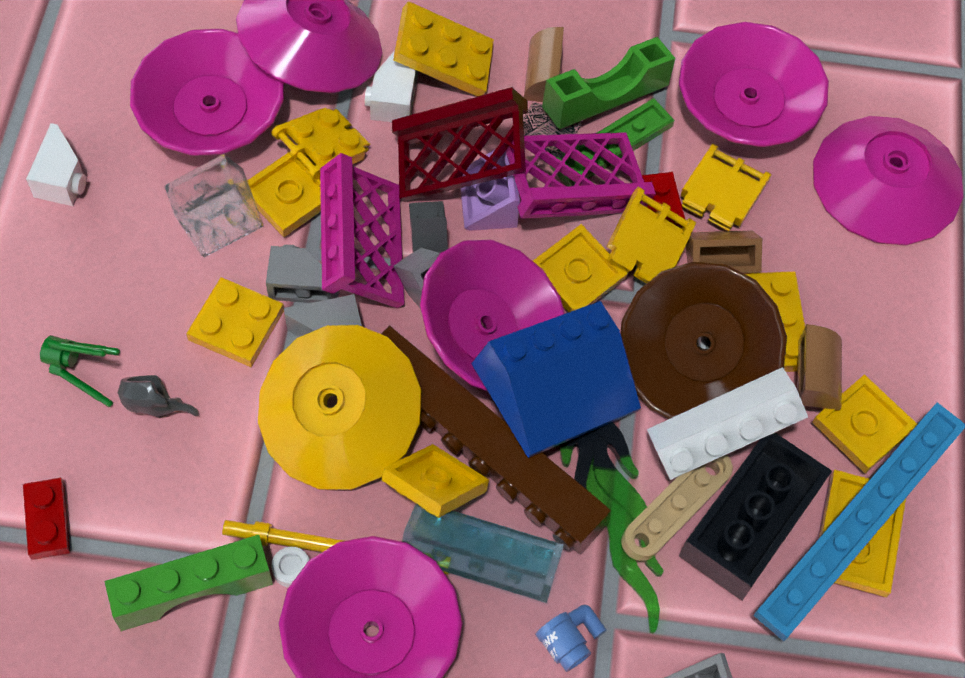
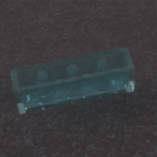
[402,504,564,603]

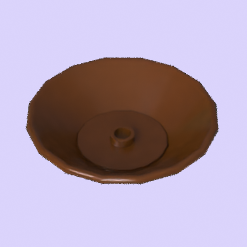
[620,262,787,419]

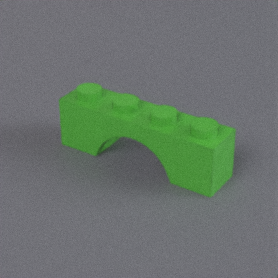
[542,37,676,129]
[104,535,273,631]

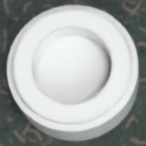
[271,546,309,587]

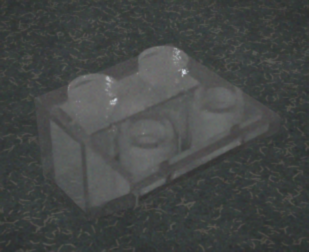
[164,154,264,257]

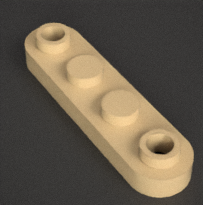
[621,454,733,561]

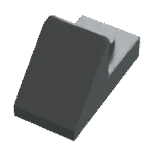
[409,201,448,253]

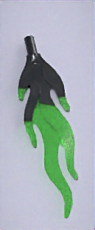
[560,422,664,634]

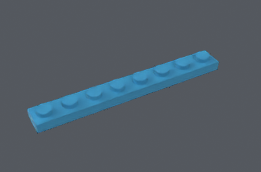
[753,402,965,641]

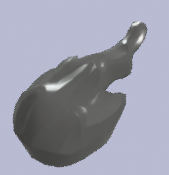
[117,375,199,418]

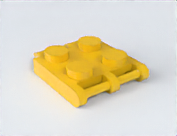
[271,108,371,180]
[680,144,772,231]
[606,186,696,284]

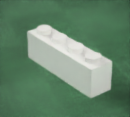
[647,367,808,480]

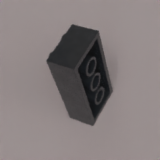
[679,433,832,601]

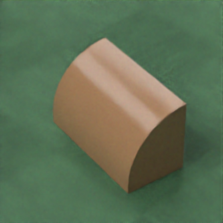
[524,27,564,102]
[686,230,763,273]
[797,324,842,410]

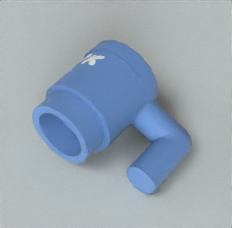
[535,605,607,672]

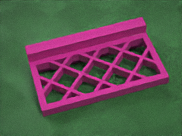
[506,132,656,219]
[320,153,404,308]

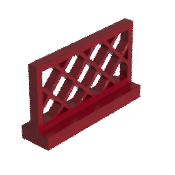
[392,87,528,202]

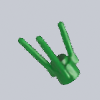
[40,335,120,407]

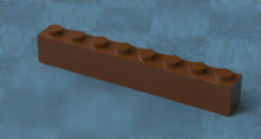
[381,325,611,554]

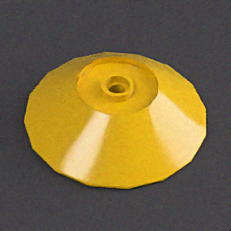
[258,325,421,490]

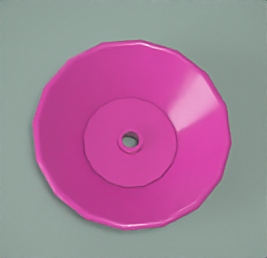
[236,0,383,93]
[679,22,829,147]
[130,29,284,156]
[813,116,964,245]
[420,240,565,391]
[279,536,463,678]

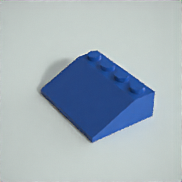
[471,301,641,458]

